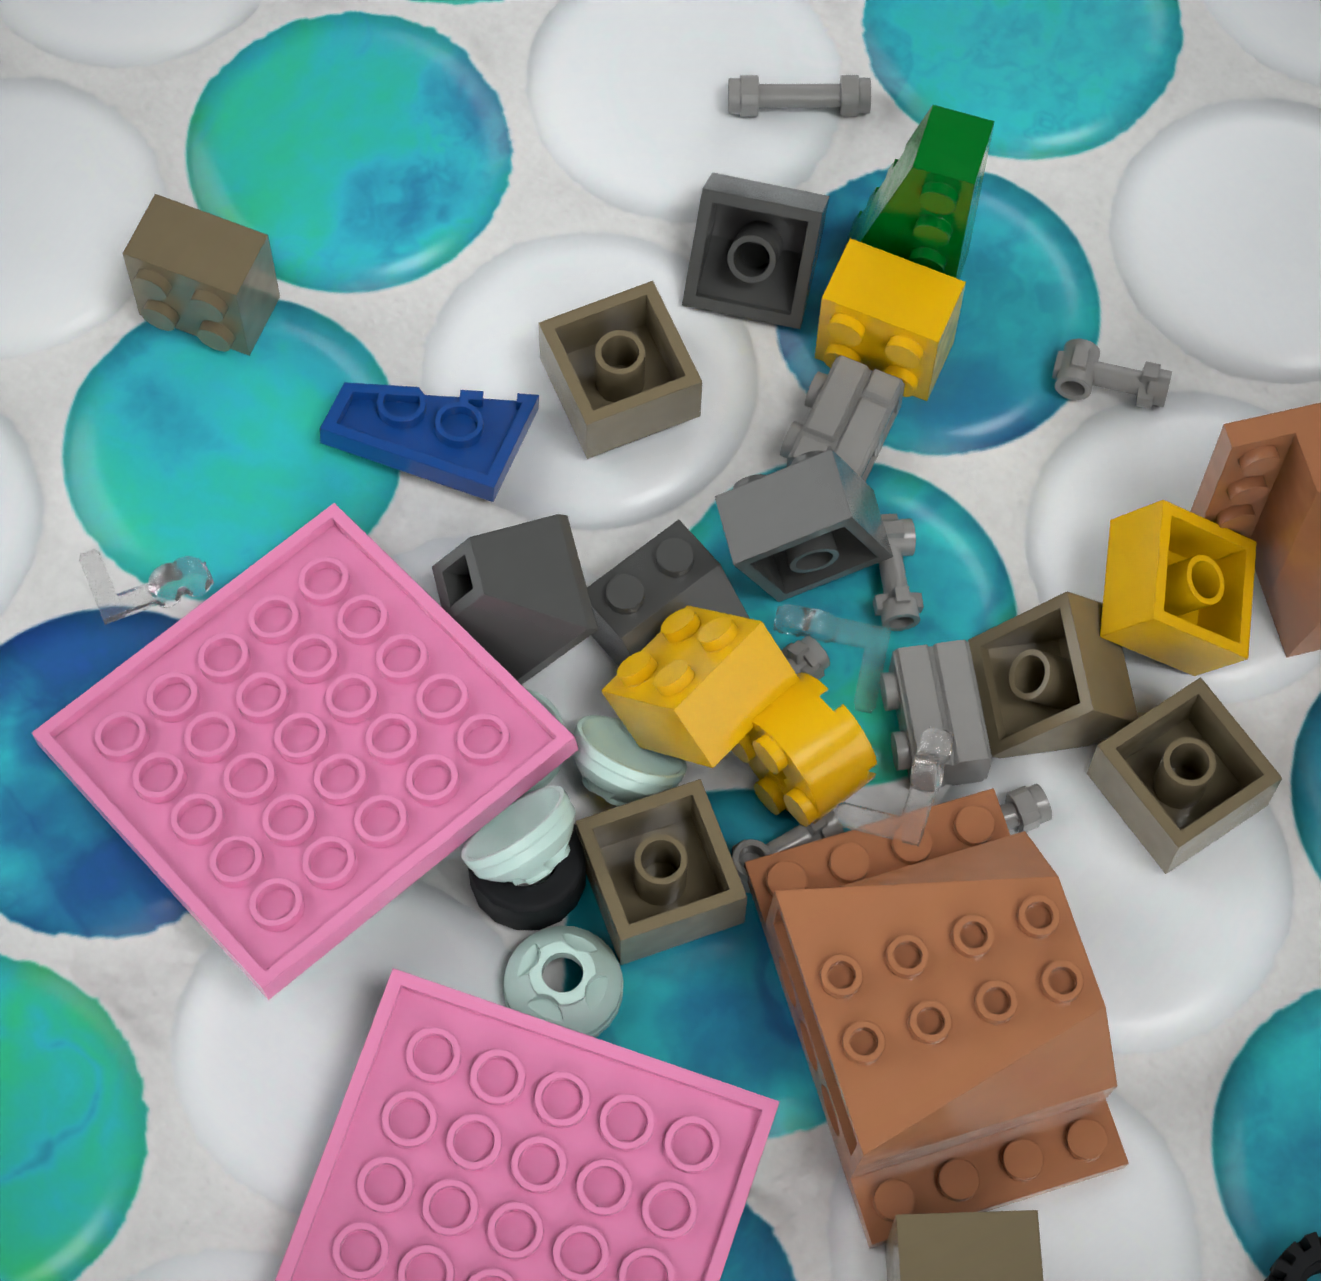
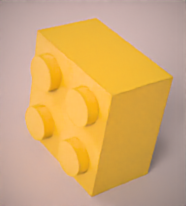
[814,238,966,401]
[1100,500,1257,676]
[601,605,800,768]

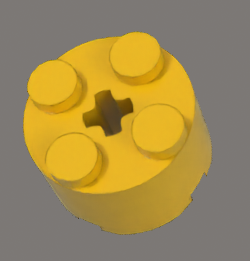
[731,672,877,827]

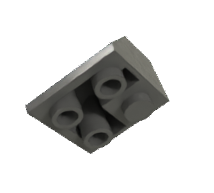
[432,514,598,685]

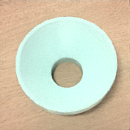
[573,715,687,806]
[461,786,575,886]
[503,926,624,1038]

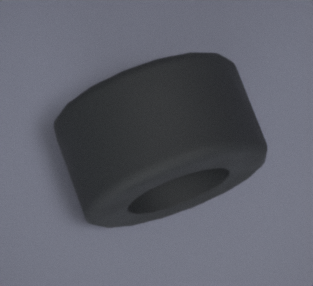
[468,824,586,930]

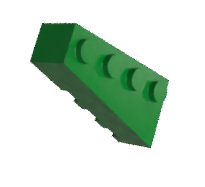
[843,105,995,279]

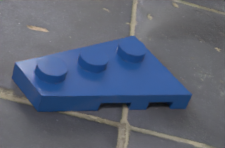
[320,382,539,502]

